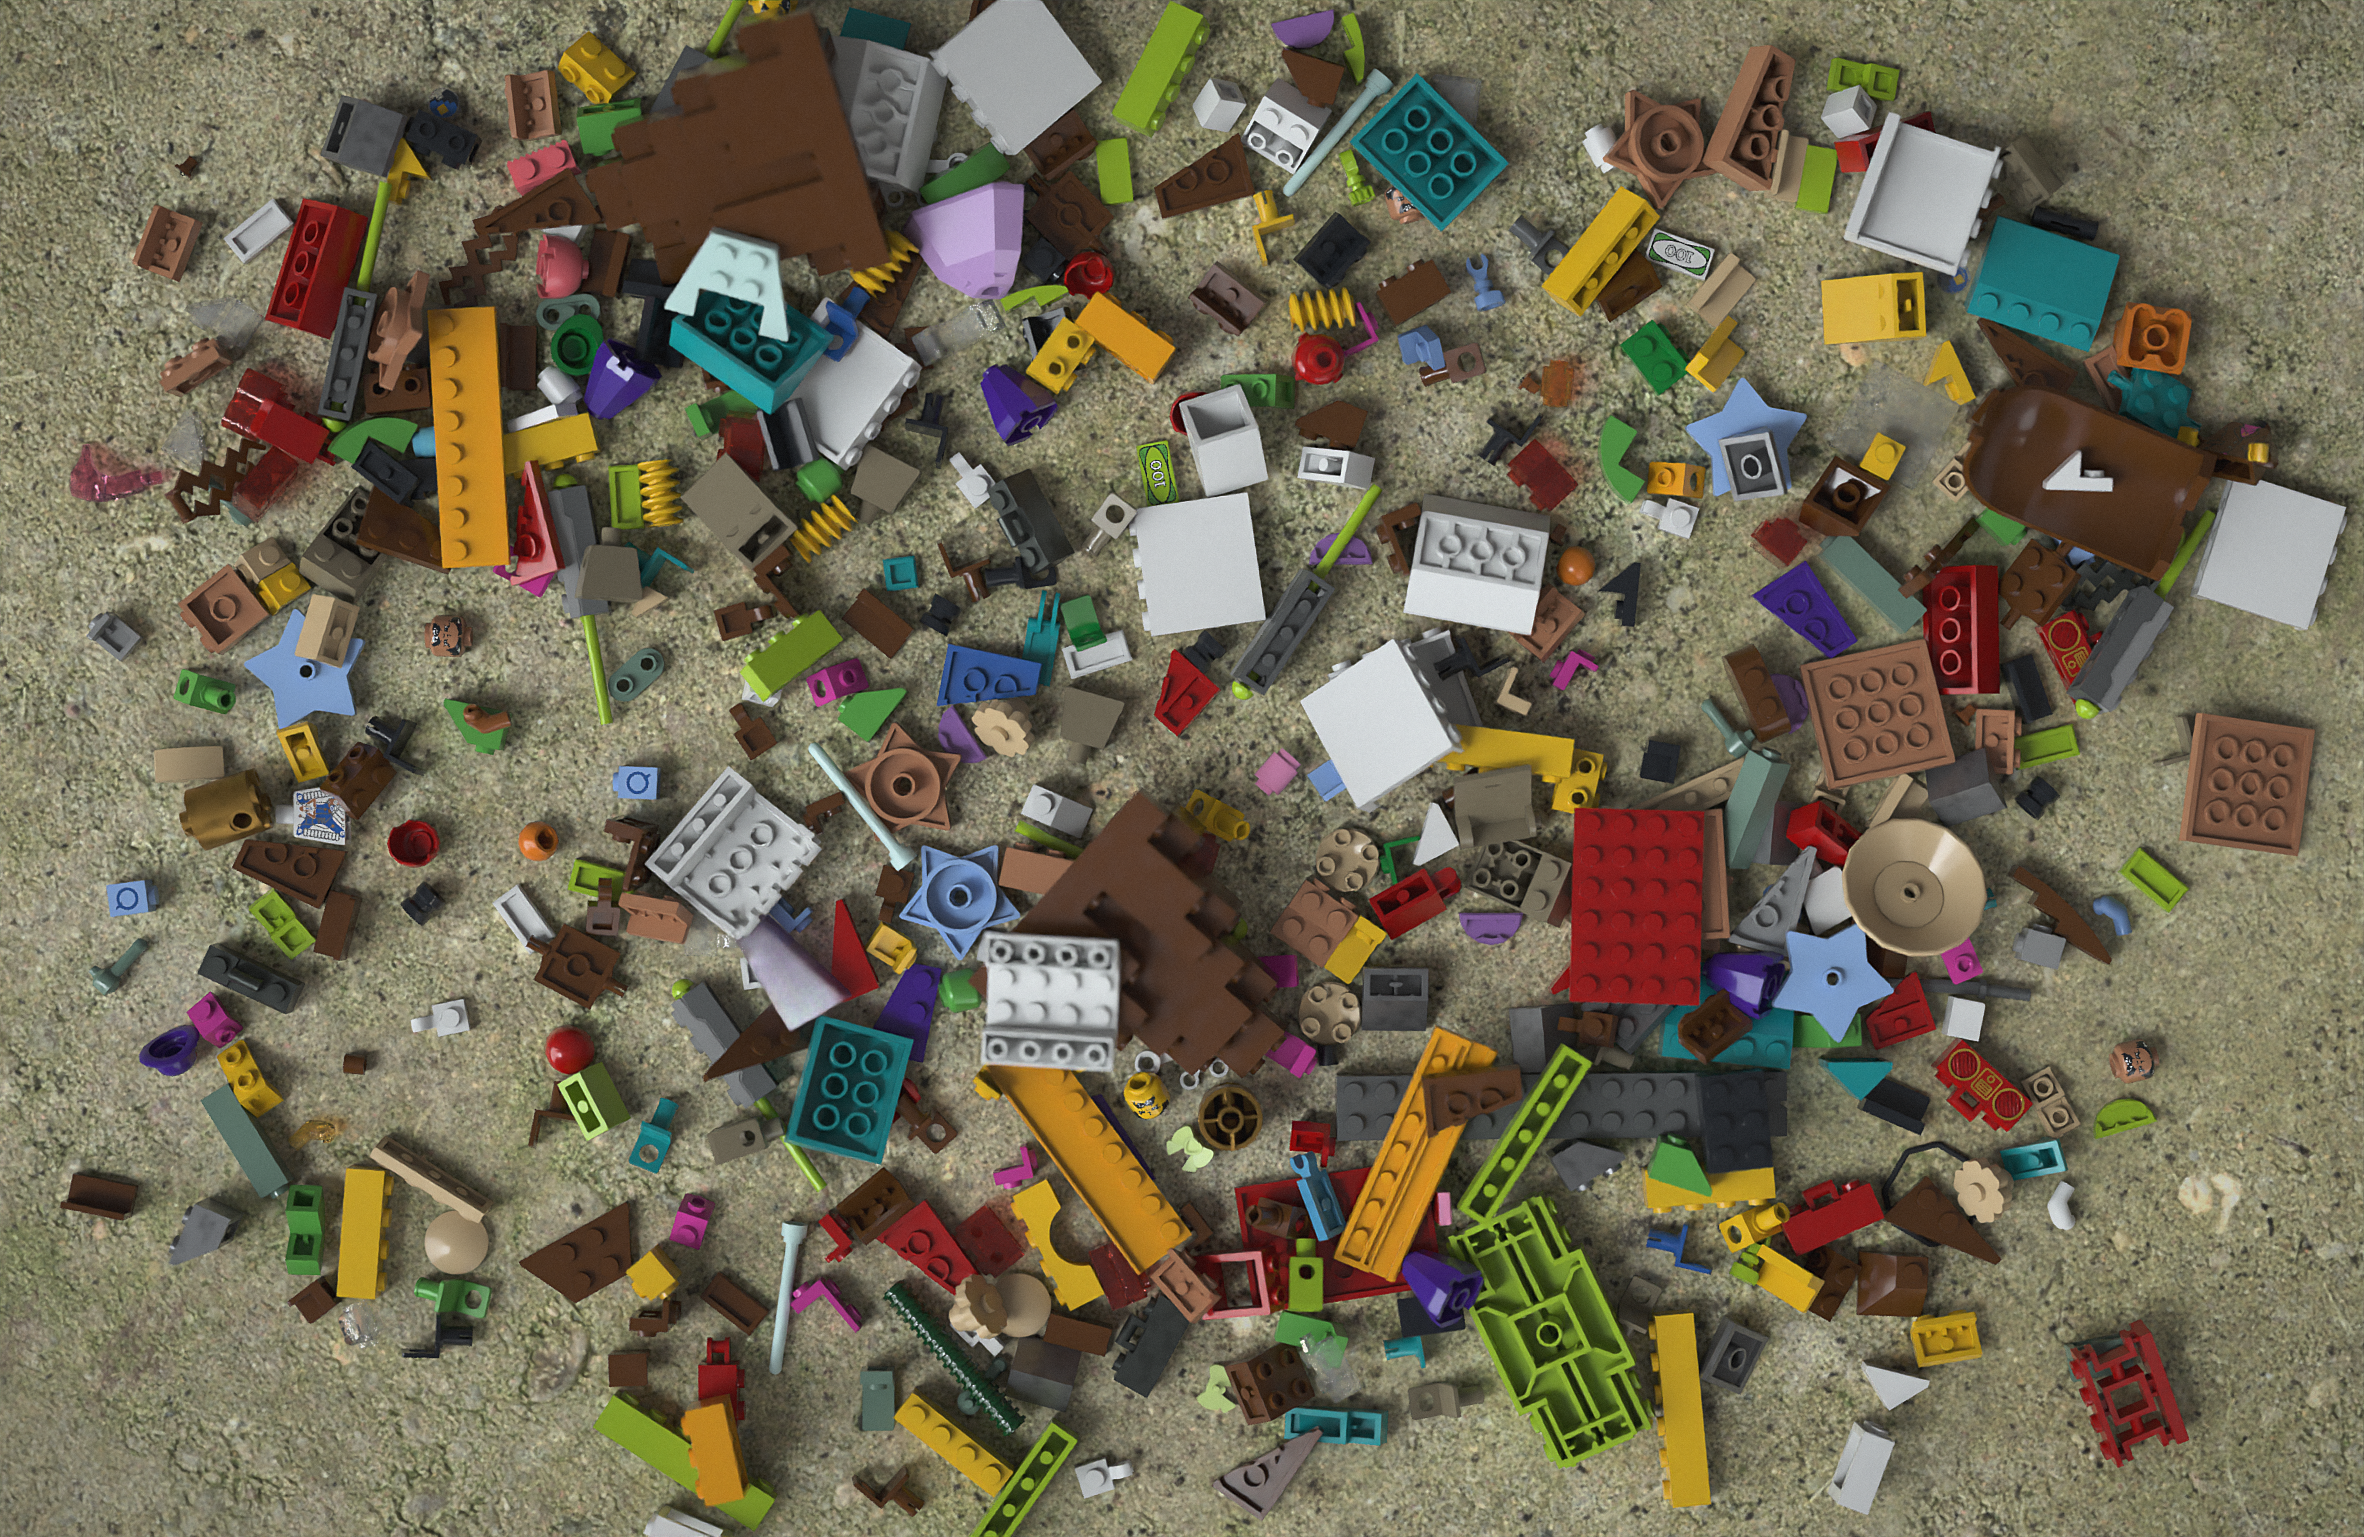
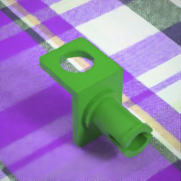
[174,669,236,714]
[414,1277,492,1318]

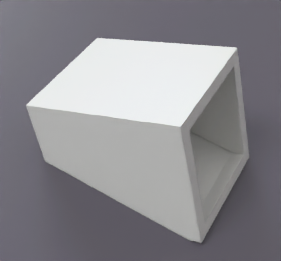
[1179,384,1268,498]

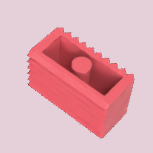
[507,139,582,196]

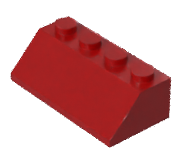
[265,198,369,340]
[1923,565,2000,695]

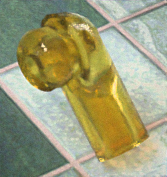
[287,1120,336,1151]

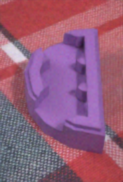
[1271,9,1334,50]
[1309,533,1373,565]
[1770,673,1808,734]
[938,705,987,763]
[1459,913,1523,945]

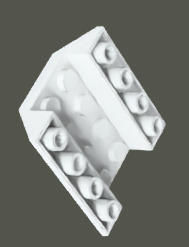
[832,36,948,195]
[1403,493,1550,635]
[981,933,1120,1071]

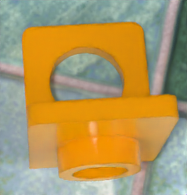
[1647,462,1705,499]

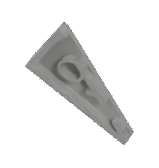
[1727,846,1817,957]

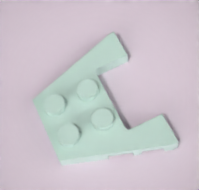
[665,227,790,342]

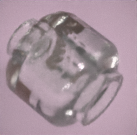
[338,1300,385,1350]

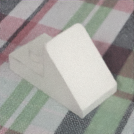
[2043,450,2113,491]

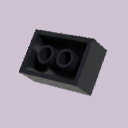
[1694,1068,1774,1174]

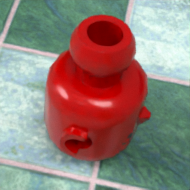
[1291,331,1345,385]

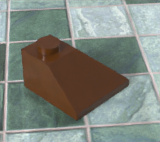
[1281,47,1345,109]
[1798,456,1891,536]
[1856,1251,1929,1317]

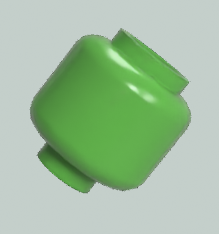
[795,456,844,503]
[938,968,982,1013]

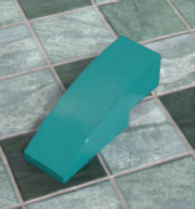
[1284,1406,1388,1446]

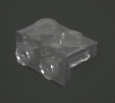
[1299,1332,1362,1404]

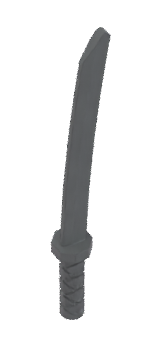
[1885,979,2031,1002]

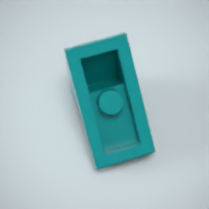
[2000,1137,2068,1181]

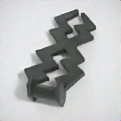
[2059,560,2167,611]

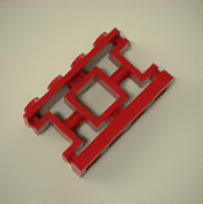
[2069,1319,2189,1468]

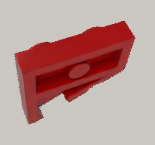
[1154,648,1221,738]
[1864,970,1937,1050]

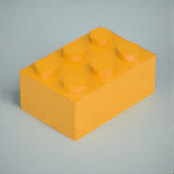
[1074,291,1176,385]
[681,1394,750,1507]

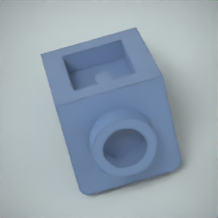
[1397,325,1446,371]
[769,897,814,933]

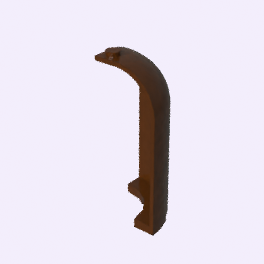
[1962,385,2217,582]

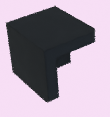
[1639,740,1681,784]

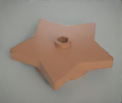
[1602,90,1717,210]
[367,270,430,390]
[843,722,962,842]

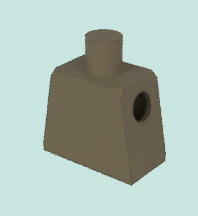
[851,443,922,525]
[575,527,642,603]
[1060,686,1125,765]
[706,1115,785,1166]

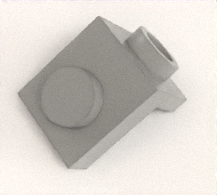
[86,612,143,662]

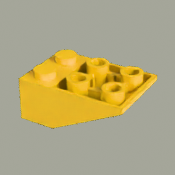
[1821,272,1926,345]

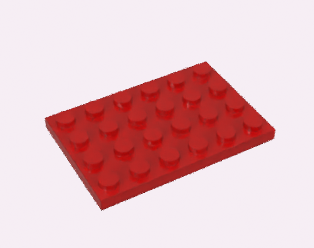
[1569,808,1704,1005]
[1234,1166,1439,1311]

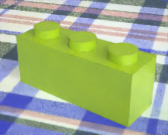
[739,610,843,702]

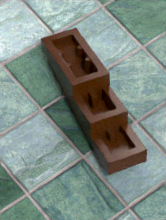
[2007,865,2112,965]

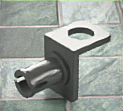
[1508,215,1569,276]

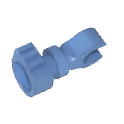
[1466,254,1506,312]

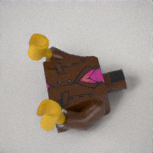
[2177,420,2279,486]

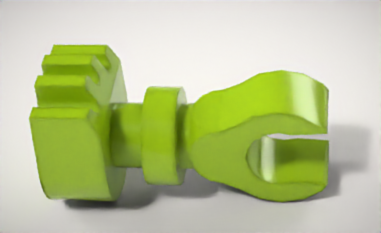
[1339,149,1376,207]
[1729,1236,1772,1286]

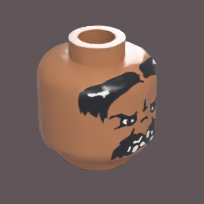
[1384,186,1425,225]
[424,615,473,657]
[2109,1039,2159,1084]

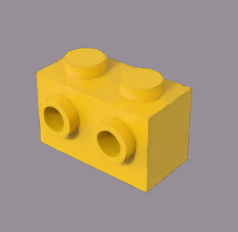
[1026,317,1096,395]
[1549,748,1607,814]
[626,1244,682,1301]

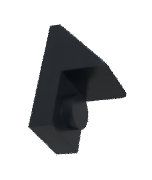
[1596,562,1641,628]

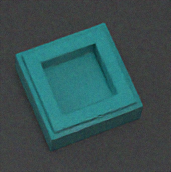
[883,556,919,592]

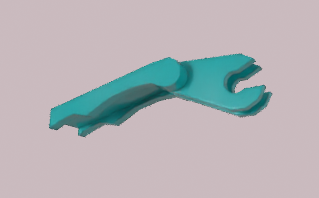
[1022,590,1061,687]

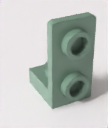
[860,1366,895,1431]

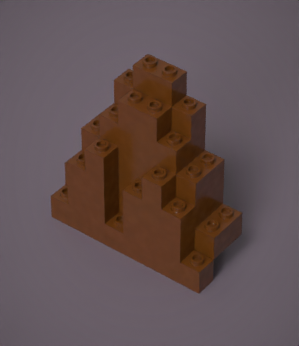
[585,6,893,277]
[968,786,1287,1079]

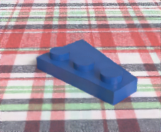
[937,643,1043,706]

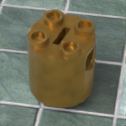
[179,768,273,851]
[1198,1082,1263,1151]

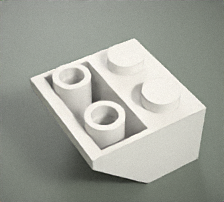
[1241,77,1332,175]

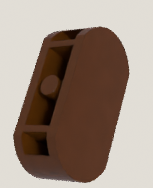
[1722,643,1791,744]

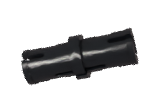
[2030,205,2099,242]

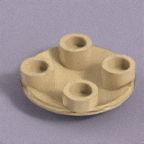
[1316,828,1380,892]
[1297,982,1361,1045]
[424,1210,489,1274]
[994,1273,1051,1337]

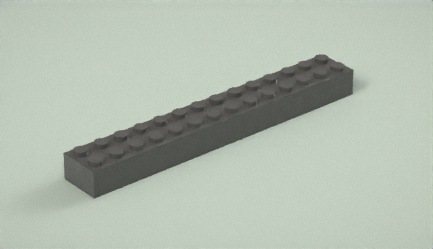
[1335,1069,1787,1141]

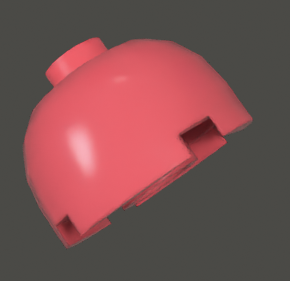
[536,234,589,299]

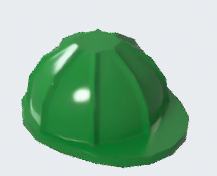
[550,314,604,376]

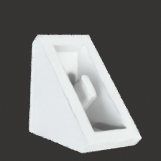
[1412,802,1460,866]
[1861,1361,1930,1410]

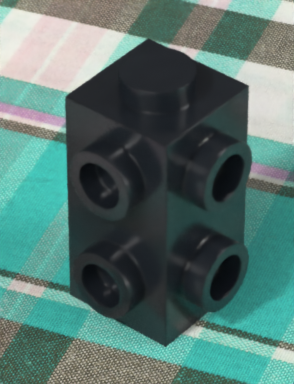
[405,109,483,170]

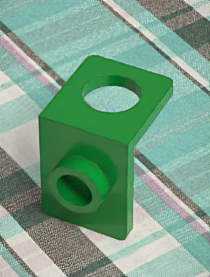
[1060,594,1107,652]
[1379,835,1420,886]

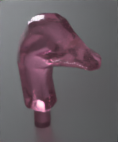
[69,444,163,502]

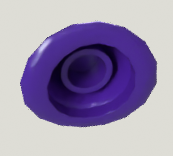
[139,1025,200,1077]

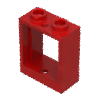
[1194,1245,1286,1320]

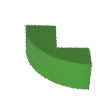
[919,142,1011,205]
[1598,415,1645,505]
[327,416,418,464]
[285,1185,325,1275]

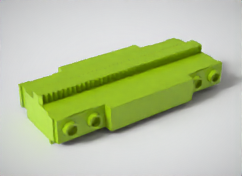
[1446,1190,1656,1469]

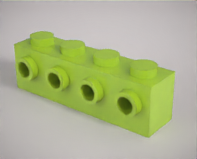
[1111,0,1210,138]

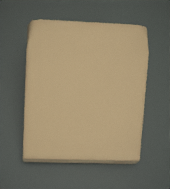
[632,586,671,618]

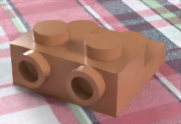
[159,338,234,398]
[178,564,271,655]
[1269,878,1359,968]

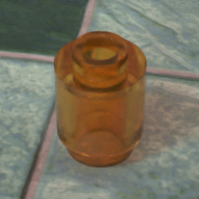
[1540,360,1575,408]

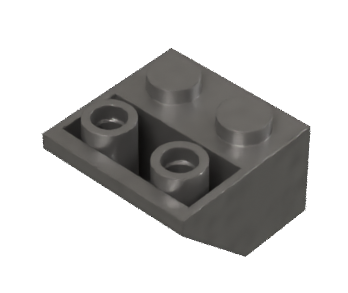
[320,95,408,177]
[1362,966,1429,1031]
[1545,1138,1626,1192]
[169,1197,244,1266]

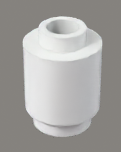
[1582,124,1618,174]
[537,364,584,406]

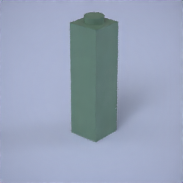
[1817,536,1927,634]
[1722,747,1791,869]
[200,1083,295,1199]

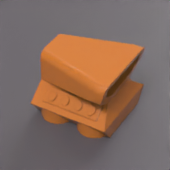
[2112,301,2192,376]

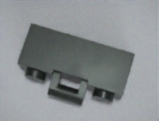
[987,468,1075,575]
[197,943,305,1014]
[1111,1292,1190,1398]

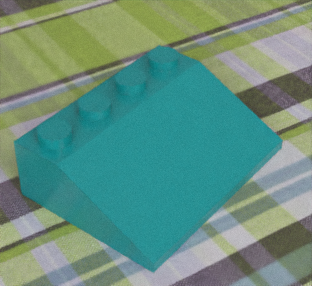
[1349,73,1509,232]
[1964,215,2120,352]
[669,290,834,415]
[1657,962,1794,1069]
[784,1015,913,1165]

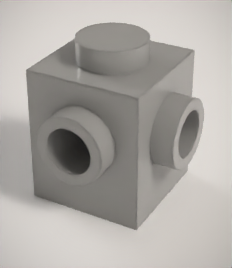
[2012,924,2066,970]

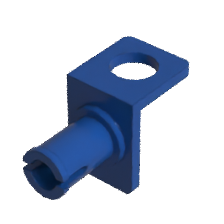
[823,287,870,362]
[1646,1222,1713,1274]

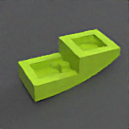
[1341,12,1365,86]
[1826,58,1900,102]
[1000,285,1069,314]
[249,888,316,960]

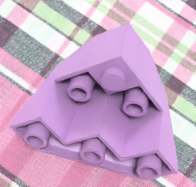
[903,181,1024,299]

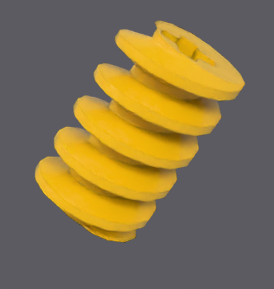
[849,229,920,299]
[1288,287,1356,332]
[637,460,684,528]
[788,494,859,563]

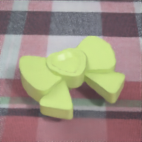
[1167,1124,1215,1172]
[1197,1364,1236,1413]

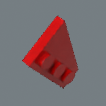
[875,1198,983,1296]

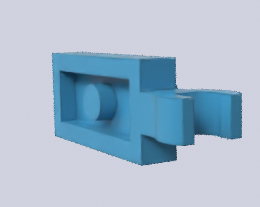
[1290,1151,1346,1241]

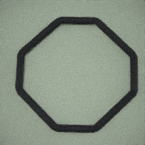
[1882,1141,1977,1248]

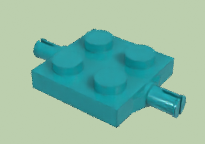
[2107,368,2202,439]

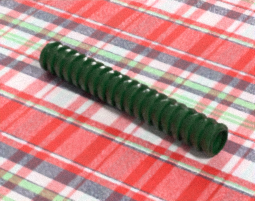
[883,1279,1026,1437]

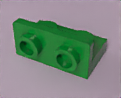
[1619,320,1691,396]

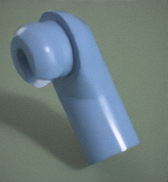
[2093,895,2132,936]

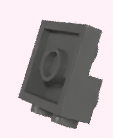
[1580,1002,1674,1055]

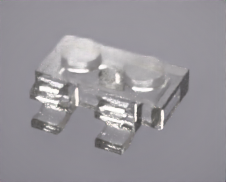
[684,900,741,957]

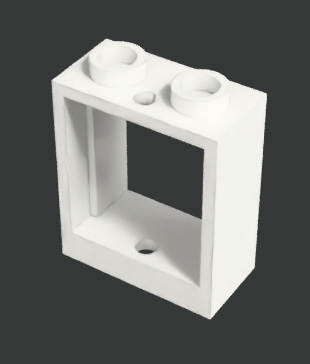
[1828,1420,1895,1515]
[644,1504,736,1537]

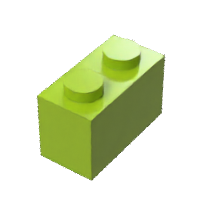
[557,1062,631,1141]

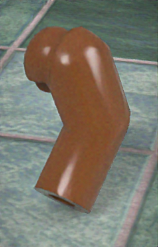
[463,704,512,734]

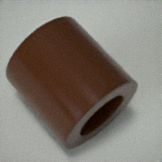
[343,1053,367,1075]

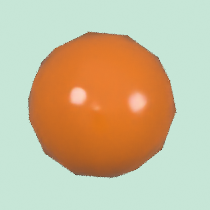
[1556,546,1596,586]
[518,821,559,862]

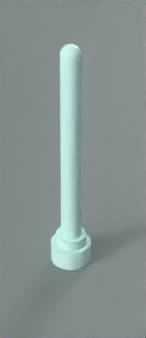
[1283,68,1394,196]
[808,742,918,871]
[769,1221,808,1374]

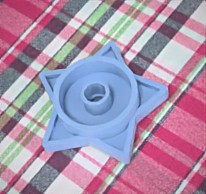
[1685,377,1807,497]
[244,609,366,729]
[899,845,1021,960]
[1771,923,1894,1042]

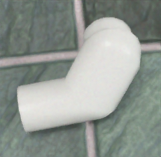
[2047,1181,2075,1230]

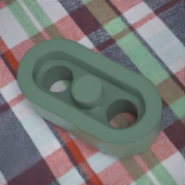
[536,294,602,331]
[608,648,665,702]

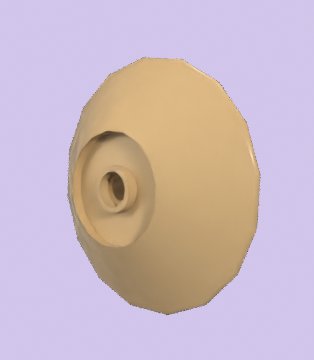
[1841,818,1987,956]

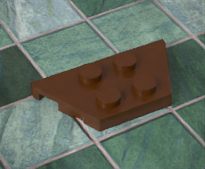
[519,1201,633,1303]

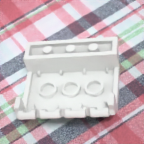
[645,766,822,940]

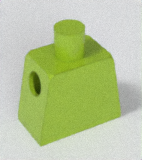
[1288,1239,1323,1312]

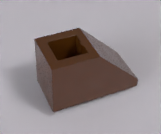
[1294,400,1368,451]

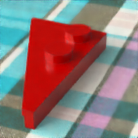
[510,460,566,586]

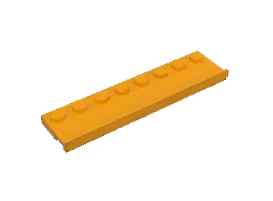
[427,306,511,568]
[1333,1025,1498,1282]
[985,1064,1192,1275]

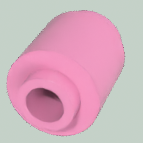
[1254,748,1301,796]

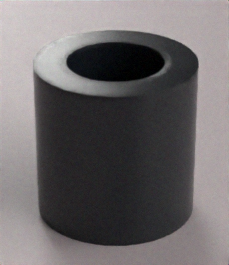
[1317,1044,1339,1066]

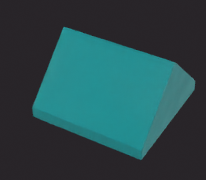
[1818,1058,1893,1101]

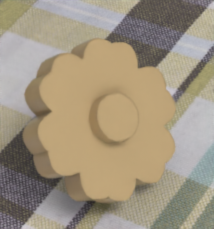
[972,698,1035,757]
[1953,1157,2014,1223]
[949,1274,1008,1339]

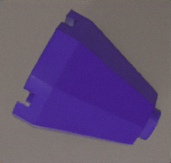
[584,337,662,420]
[980,364,1059,447]
[1702,951,1785,1020]
[1402,1249,1484,1328]

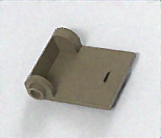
[1453,764,1542,850]

